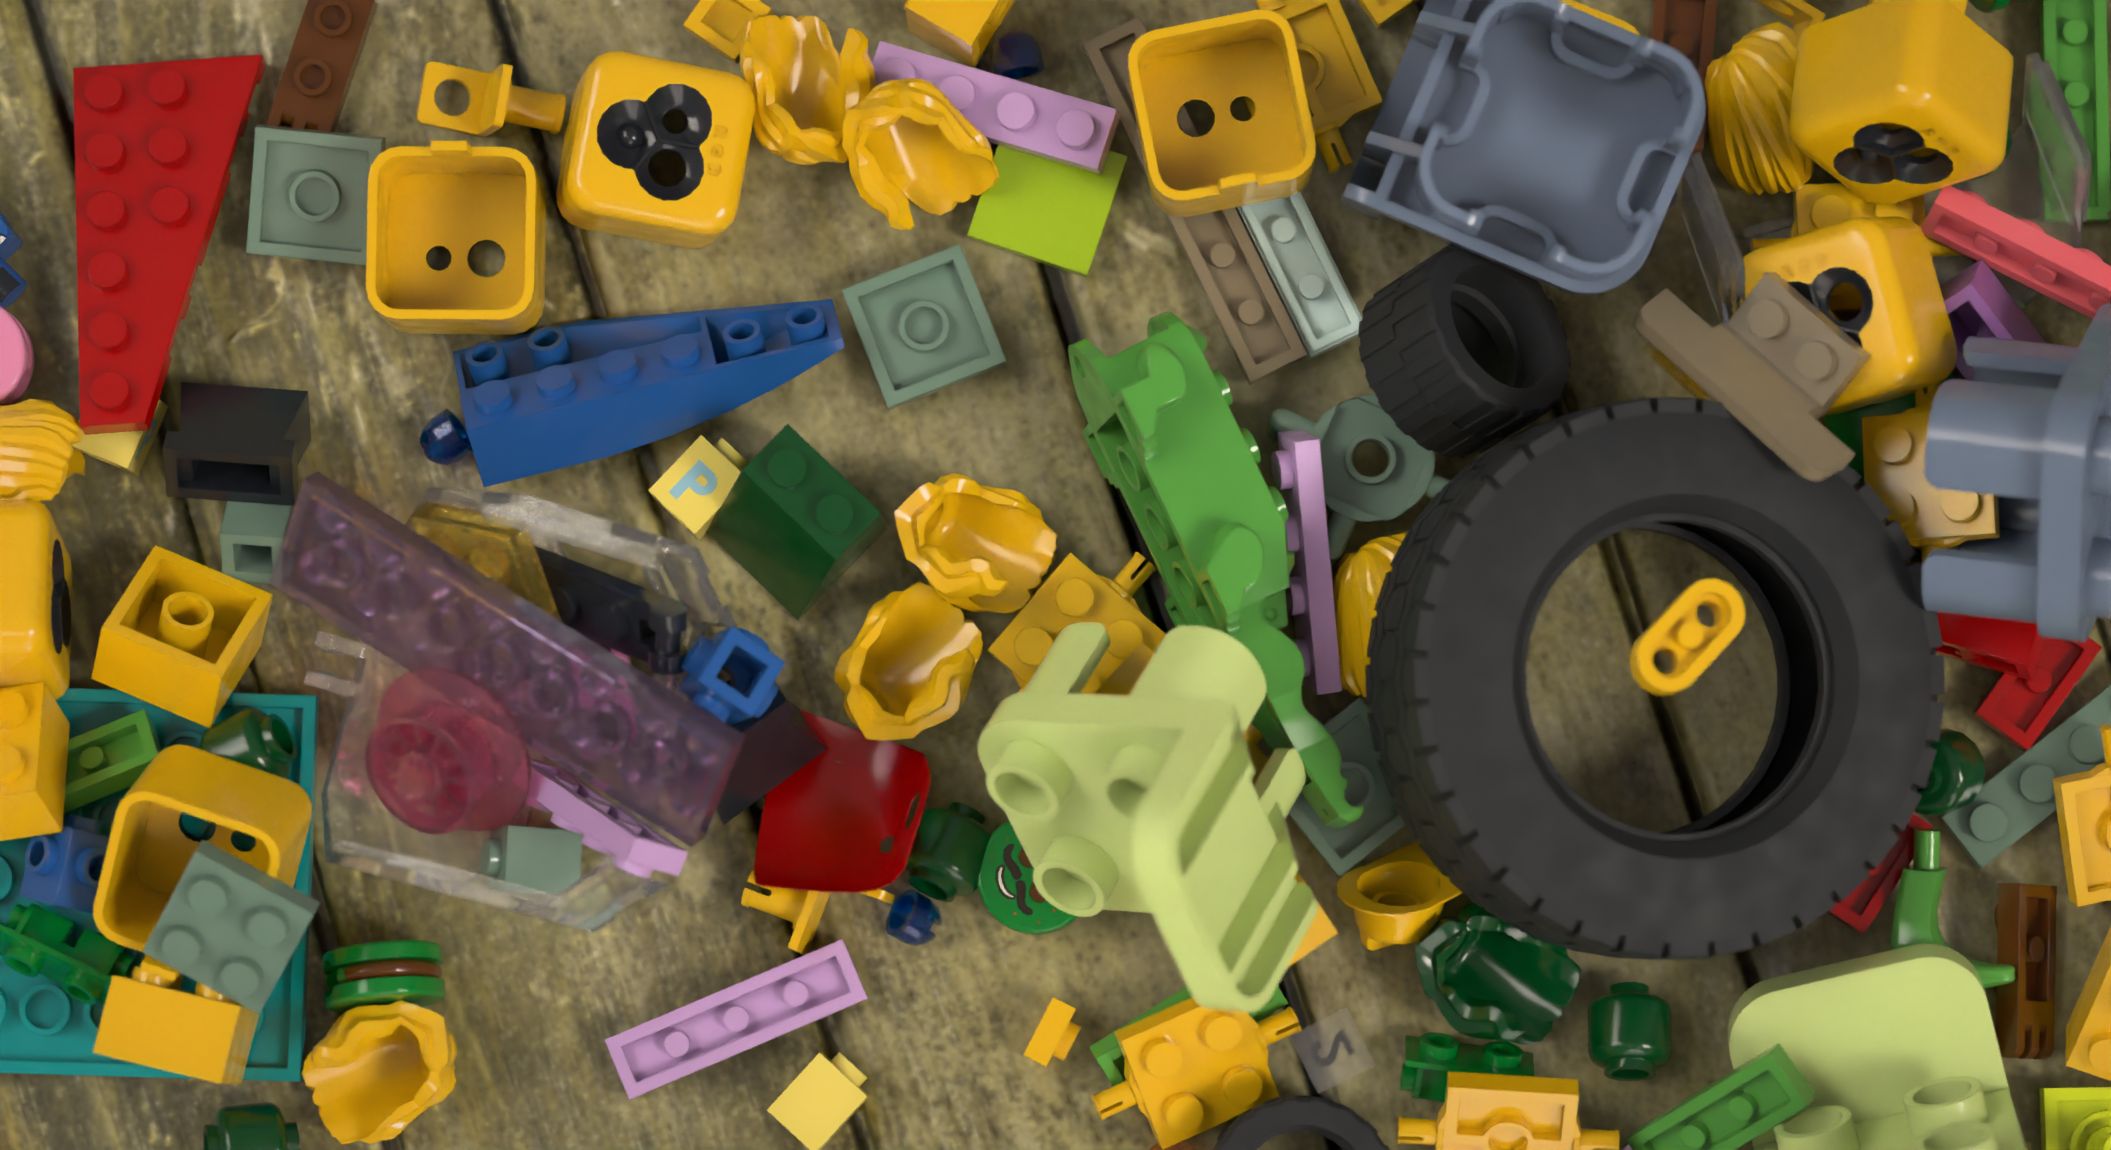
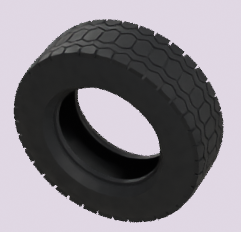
[1366,397,1945,960]

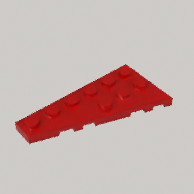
[73,54,266,435]

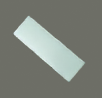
[1235,192,1362,359]

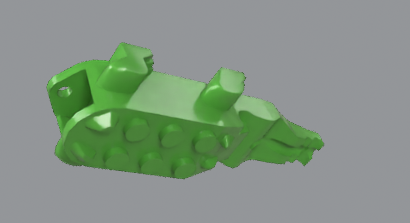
[1068,311,1364,828]

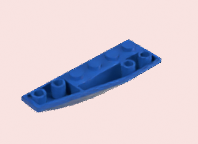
[453,299,845,487]

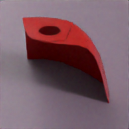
[753,710,931,893]

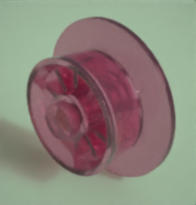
[365,666,532,835]

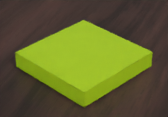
[967,145,1128,278]

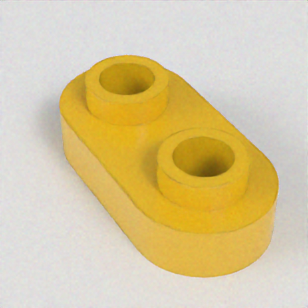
[1630,579,1745,695]

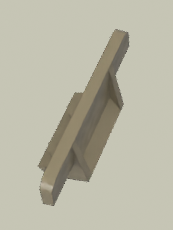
[1636,272,1871,481]

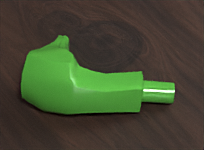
[1890,828,2015,989]

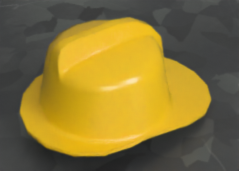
[1337,841,1463,951]

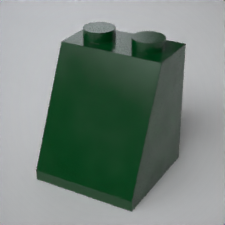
[706,424,887,620]

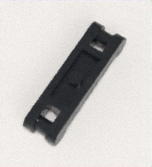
[503,544,688,675]

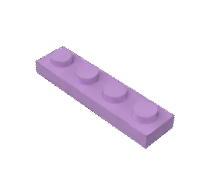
[872,41,1121,175]
[1271,429,1342,695]
[502,753,688,878]
[605,939,868,1100]

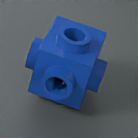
[678,626,786,726]
[19,814,110,914]

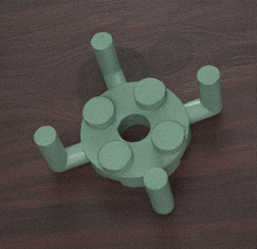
[1266,394,1450,566]

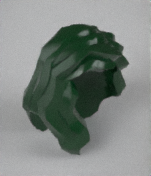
[1415,903,1581,1045]

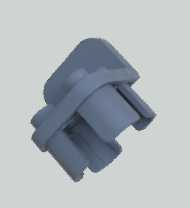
[1340,0,1706,295]
[1922,302,2111,642]

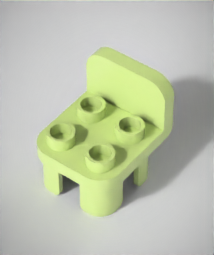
[978,622,1318,1013]
[1727,944,2026,1150]

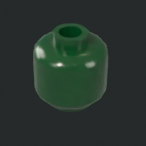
[200,707,297,779]
[1914,728,1986,816]
[905,802,991,902]
[1588,982,1672,1081]
[203,1102,300,1150]

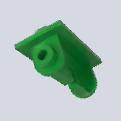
[0,903,135,1005]
[1399,1032,1535,1102]

